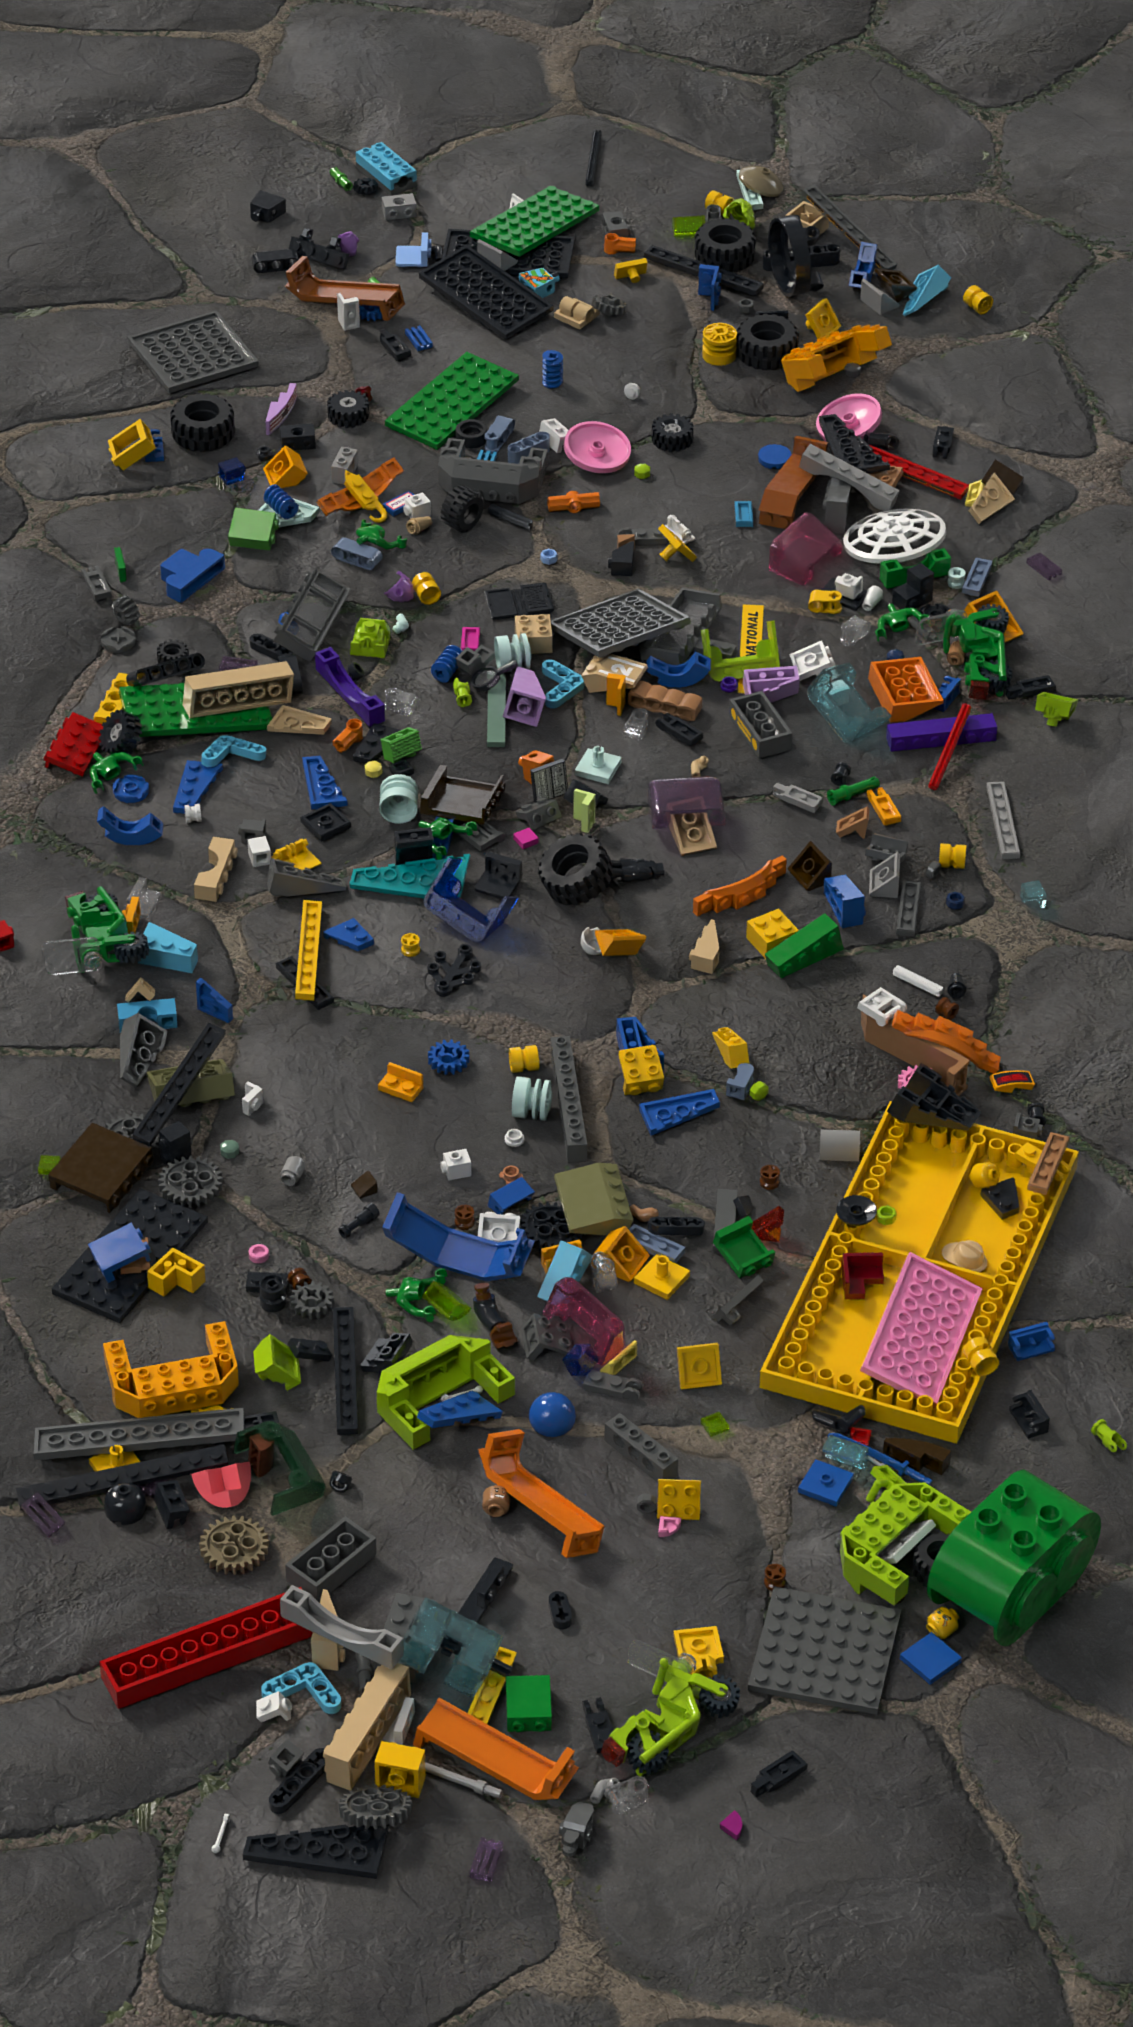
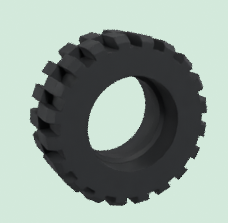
[694,218,756,273]
[736,314,799,371]
[170,393,235,452]
[538,833,613,905]

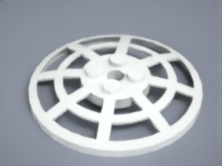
[843,509,946,563]

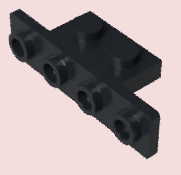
[456,1557,513,1626]

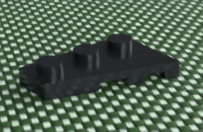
[353,723,401,764]

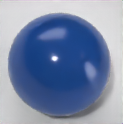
[529,1392,576,1437]

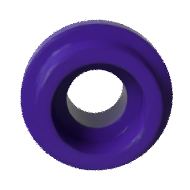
[720,676,738,693]

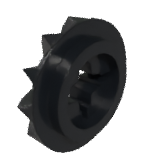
[353,177,378,195]

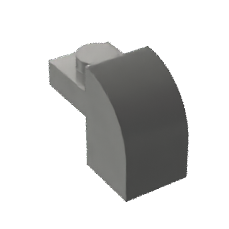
[455,644,496,676]

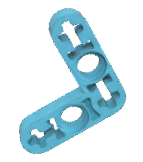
[542,660,584,708]
[201,735,266,767]
[261,1662,341,1714]

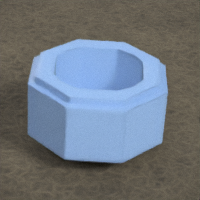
[540,549,558,565]

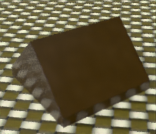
[875,268,917,303]
[981,459,1024,495]
[787,841,832,891]

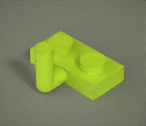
[866,1465,906,1503]

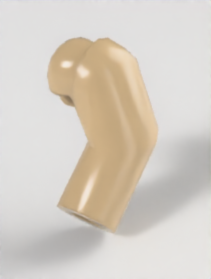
[691,756,709,779]

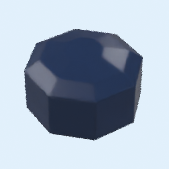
[886,649,904,660]
[946,892,965,910]

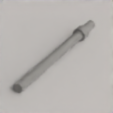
[425,1762,503,1799]

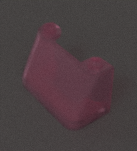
[769,512,843,585]
[542,1277,626,1366]

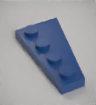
[302,756,348,810]
[173,760,223,814]
[639,1089,720,1136]
[417,1390,503,1428]

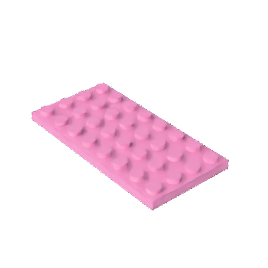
[860,1252,983,1408]

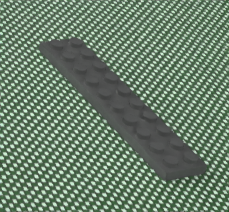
[34,1408,245,1460]

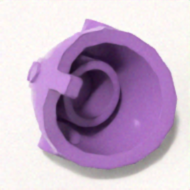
[338,231,360,256]
[384,571,415,602]

